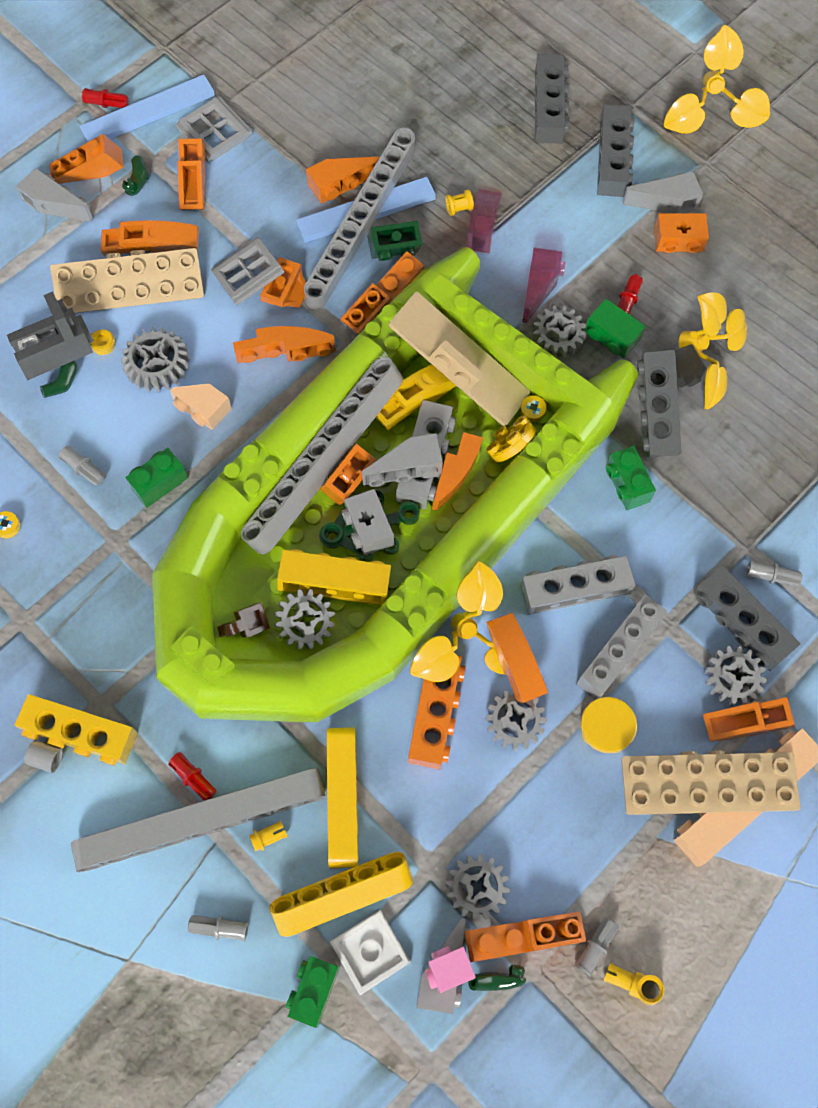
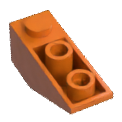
[49,134,124,184]
[306,156,380,204]

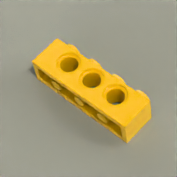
[14,694,138,766]

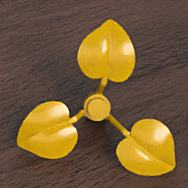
[663,25,770,134]
[679,292,747,409]
[410,561,506,682]

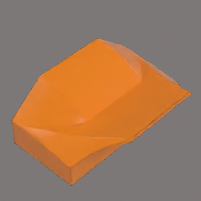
[260,257,306,308]

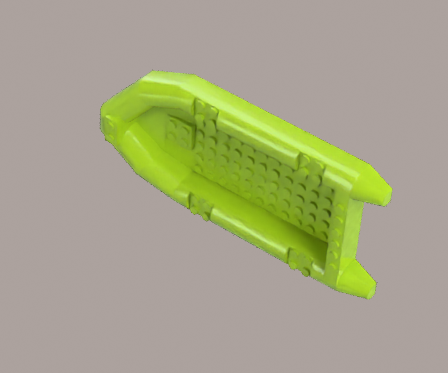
[152,247,638,723]

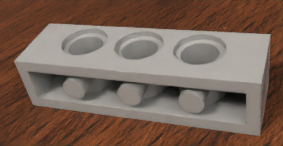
[396,400,456,509]
[520,555,635,615]
[576,595,667,699]

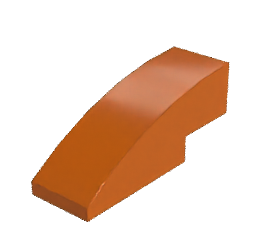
[177,138,206,210]
[432,432,483,511]
[486,613,548,703]
[703,697,795,742]

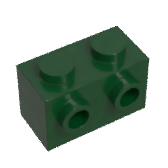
[367,221,422,261]

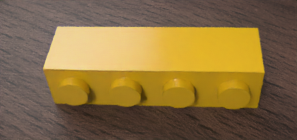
[277,549,391,605]

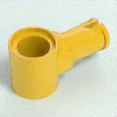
[604,962,665,1006]

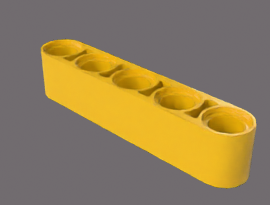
[327,727,358,869]
[269,852,413,937]

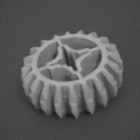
[121,327,190,393]

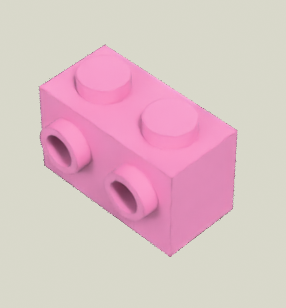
[424,946,476,993]

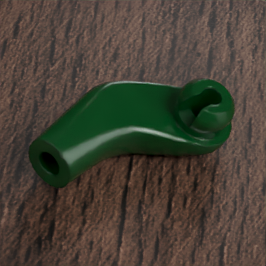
[122,155,149,196]
[40,361,78,398]
[468,965,527,991]

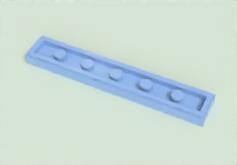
[79,74,215,142]
[296,177,436,243]

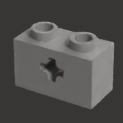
[342,489,394,556]

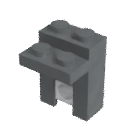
[7,291,93,381]

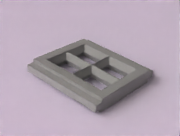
[175,97,253,162]
[211,237,285,306]

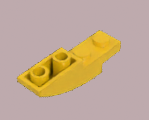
[376,364,456,431]

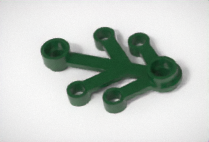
[319,490,420,562]

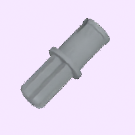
[59,445,106,485]
[746,560,803,586]
[188,915,248,942]
[574,917,619,977]

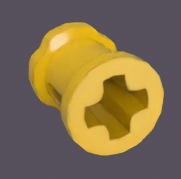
[445,189,474,216]

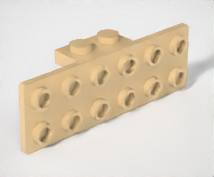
[50,248,204,313]
[388,292,530,426]
[621,750,801,815]

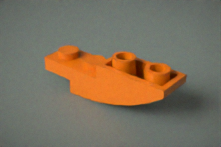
[101,220,199,256]
[340,251,425,335]
[233,326,336,363]
[464,911,586,963]

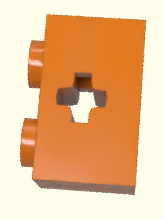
[654,213,709,253]
[319,444,377,505]

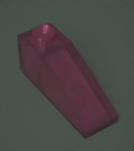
[466,189,501,254]
[522,247,566,323]

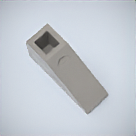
[16,168,93,221]
[623,172,703,213]
[362,433,443,487]
[416,918,470,1014]

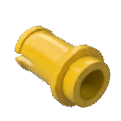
[249,820,287,851]

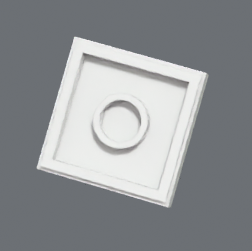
[330,910,411,995]

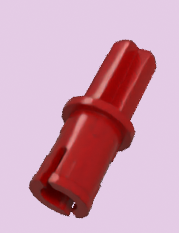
[82,88,129,108]
[617,274,643,314]
[168,752,217,801]

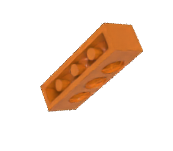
[408,656,466,770]

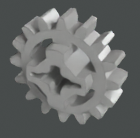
[532,306,586,358]
[274,589,335,649]
[704,646,767,706]
[485,690,547,751]
[446,854,510,921]

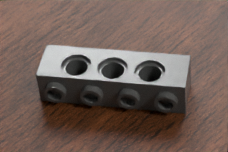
[535,54,569,144]
[597,105,635,197]
[637,350,682,457]
[694,565,801,671]

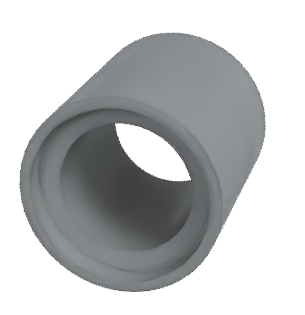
[24,740,63,773]

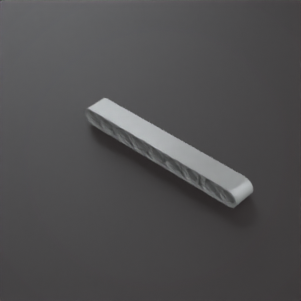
[304,127,415,310]
[241,357,403,554]
[71,768,326,872]

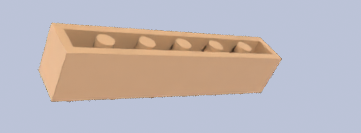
[674,728,818,867]

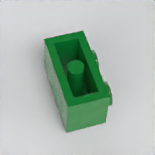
[585,299,646,359]
[606,446,656,511]
[125,447,188,508]
[285,956,340,1028]

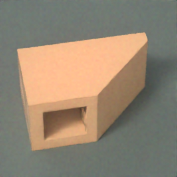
[170,384,232,430]

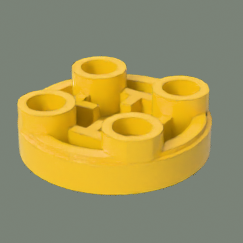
[486,416,536,462]
[580,697,637,753]

